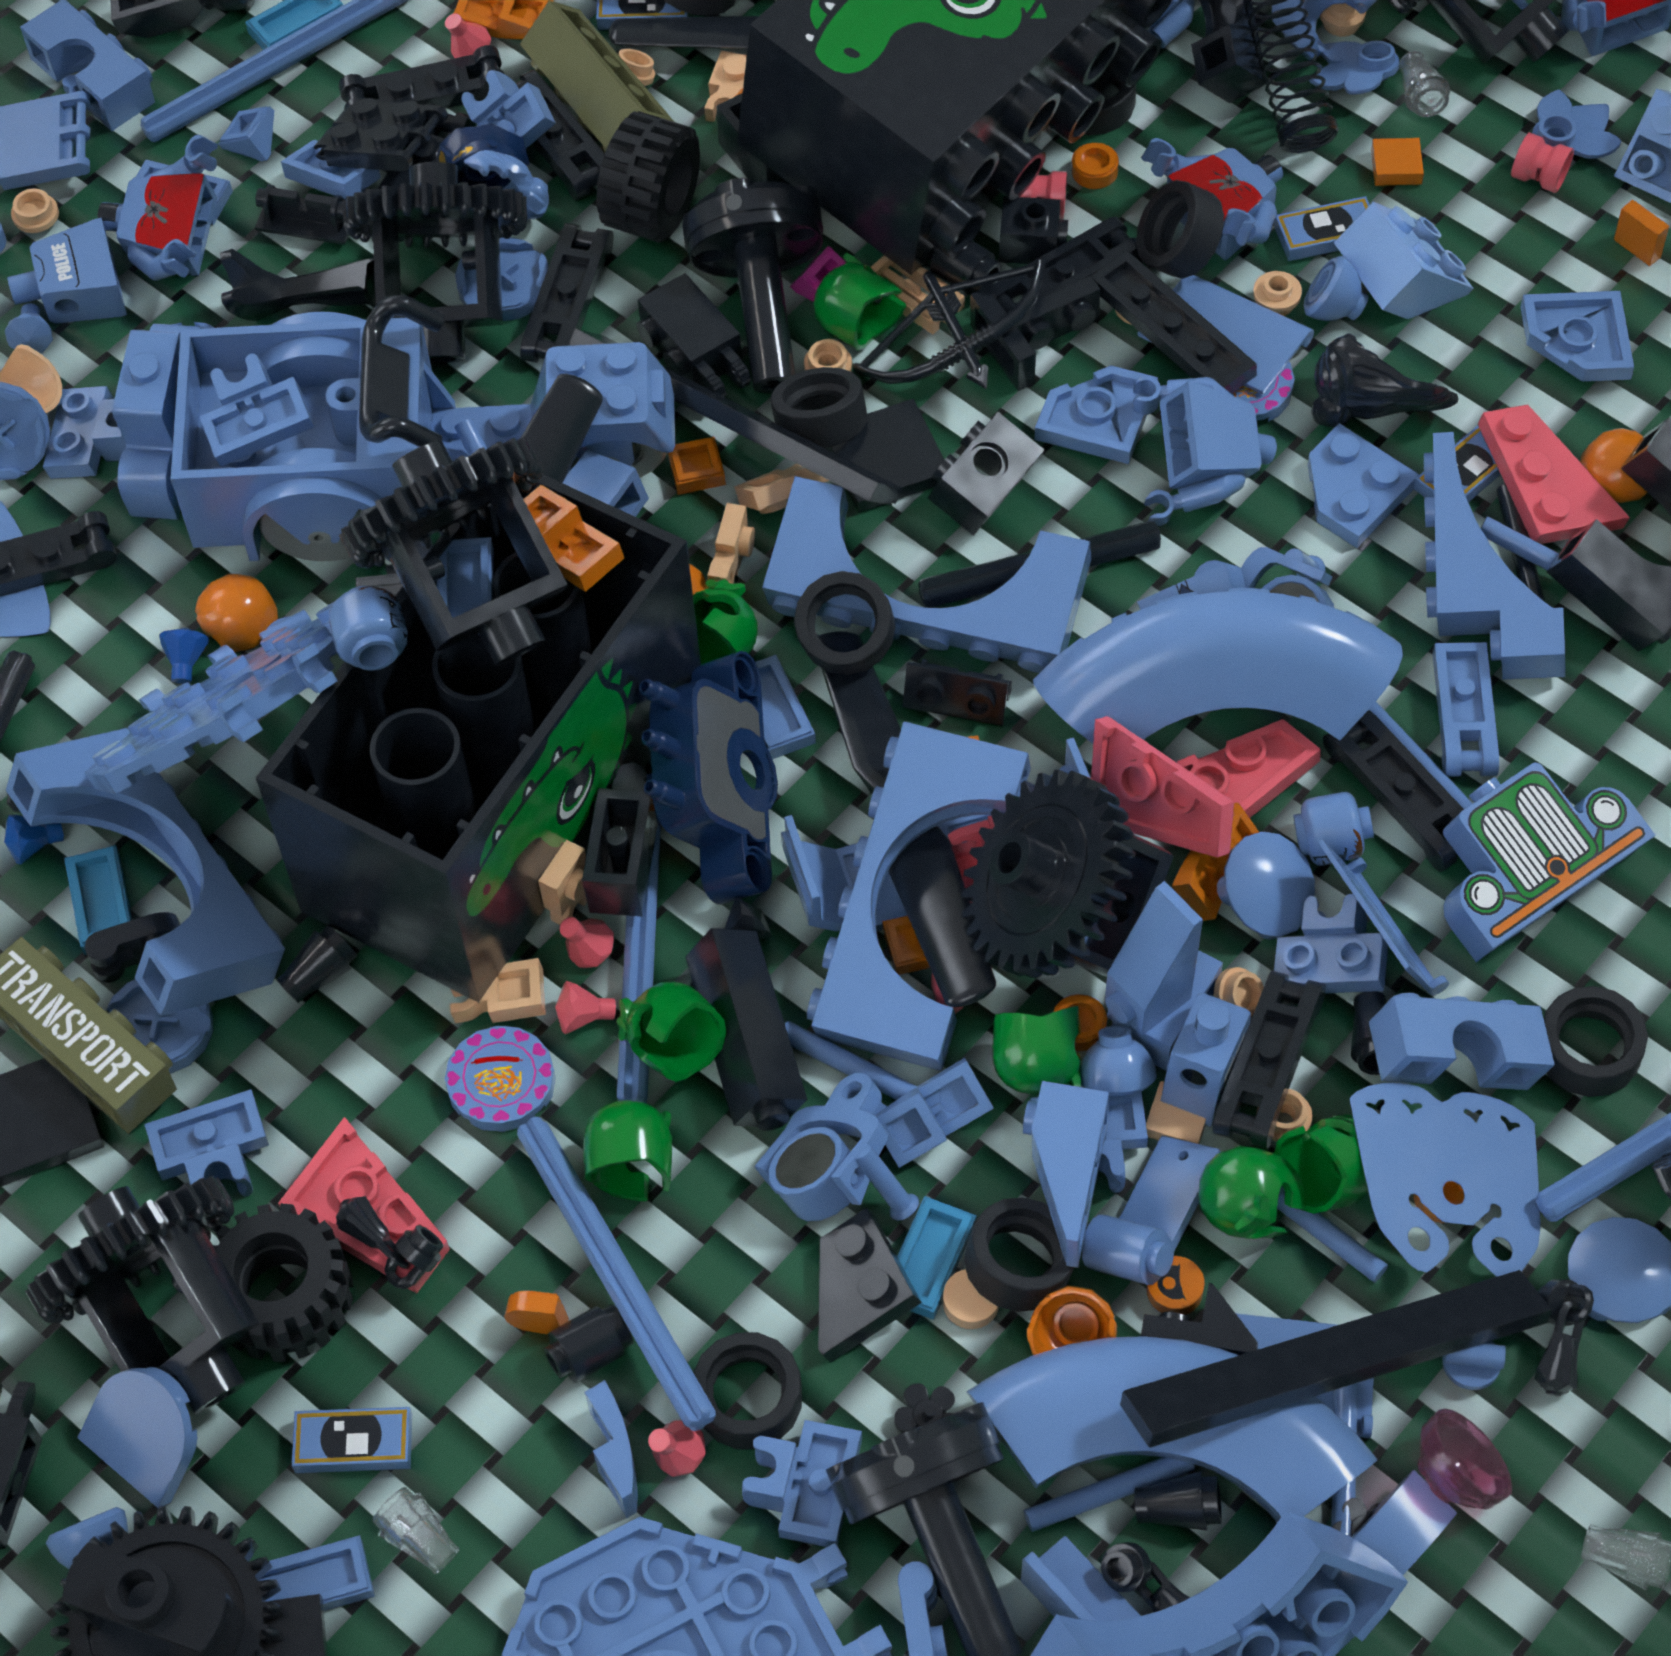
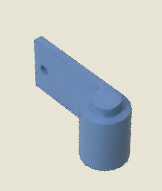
[1082,1136,1221,1285]

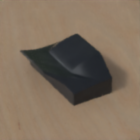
[110,0,203,38]

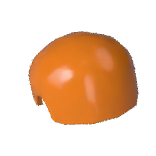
[1580,428,1648,503]
[195,573,278,652]
[1027,1286,1117,1355]

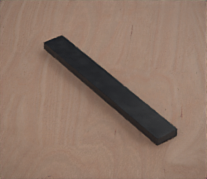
[569,328,902,505]
[1120,1270,1552,1448]

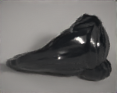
[1311,333,1459,427]

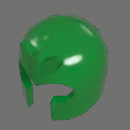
[814,253,906,351]
[693,579,758,664]
[616,981,726,1082]
[992,1006,1081,1095]
[583,1100,673,1202]
[1274,1114,1368,1214]
[1198,1146,1305,1239]

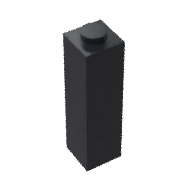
[685,928,808,1131]

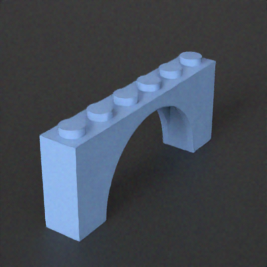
[762,476,1091,673]
[807,722,1031,1071]
[6,728,285,1017]

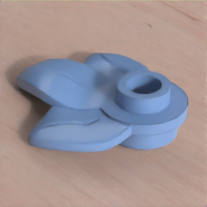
[1309,41,1399,95]
[1532,90,1621,159]

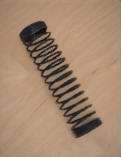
[1244,0,1339,153]

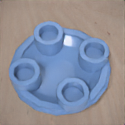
[1217,832,1315,940]
[1568,1217,1671,1323]

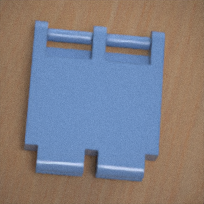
[0,91,91,190]

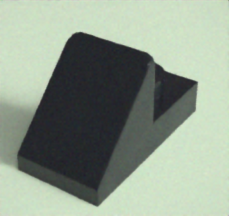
[1141,1283,1258,1355]

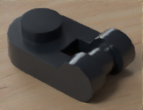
[85,912,180,983]

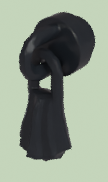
[336,1196,443,1289]
[1534,1279,1594,1397]
[1101,1542,1190,1612]

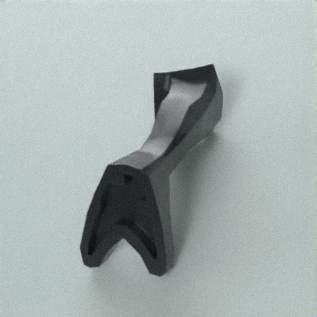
[220,248,376,321]

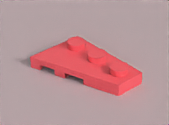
[1478,404,1630,544]
[1091,716,1234,858]
[1177,719,1321,818]
[278,1117,450,1294]

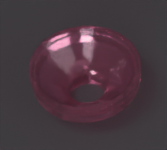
[1418,1409,1512,1510]

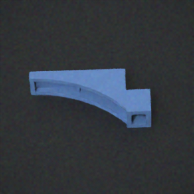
[1424,432,1566,680]

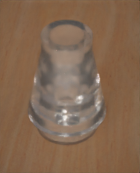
[1399,51,1450,117]
[372,1487,460,1575]
[1581,1524,1671,1591]

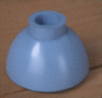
[1303,256,1369,321]
[1080,1026,1157,1096]
[46,1507,128,1569]

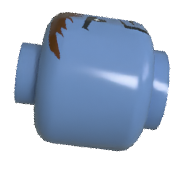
[329,586,408,671]
[1293,792,1374,866]

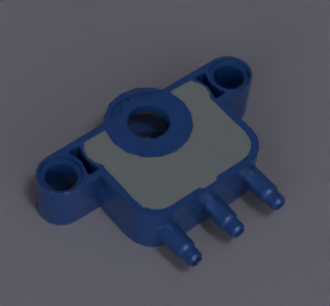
[639,651,778,905]

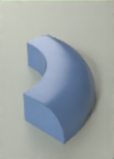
[1033,588,1403,744]
[966,1336,1378,1522]
[1031,1511,1408,1656]

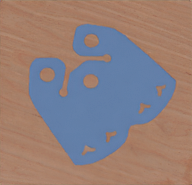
[1349,1083,1540,1277]

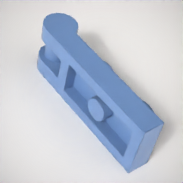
[1432,642,1499,777]
[898,1562,948,1656]

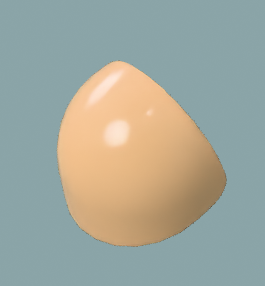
[0,344,62,414]

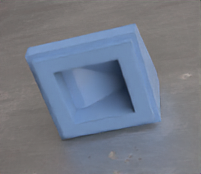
[219,106,274,161]

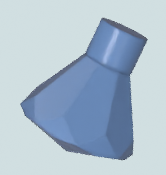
[5,303,53,353]

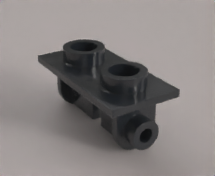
[255,185,349,245]
[902,659,1012,726]

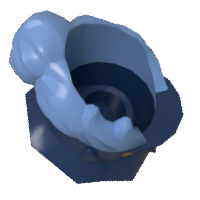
[437,123,549,220]

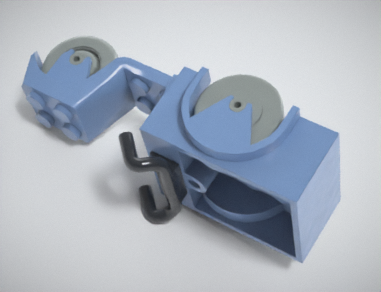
[171,295,675,561]

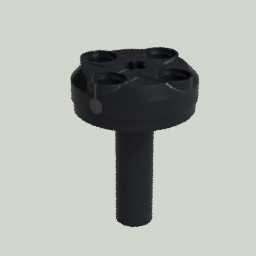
[682,178,823,393]
[826,1402,1023,1656]

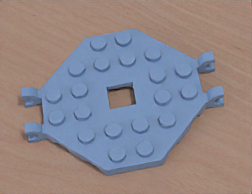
[85,601,341,794]
[501,1517,892,1656]

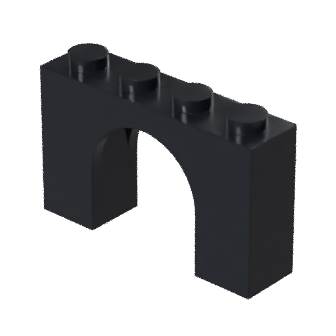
[1546,416,1671,652]

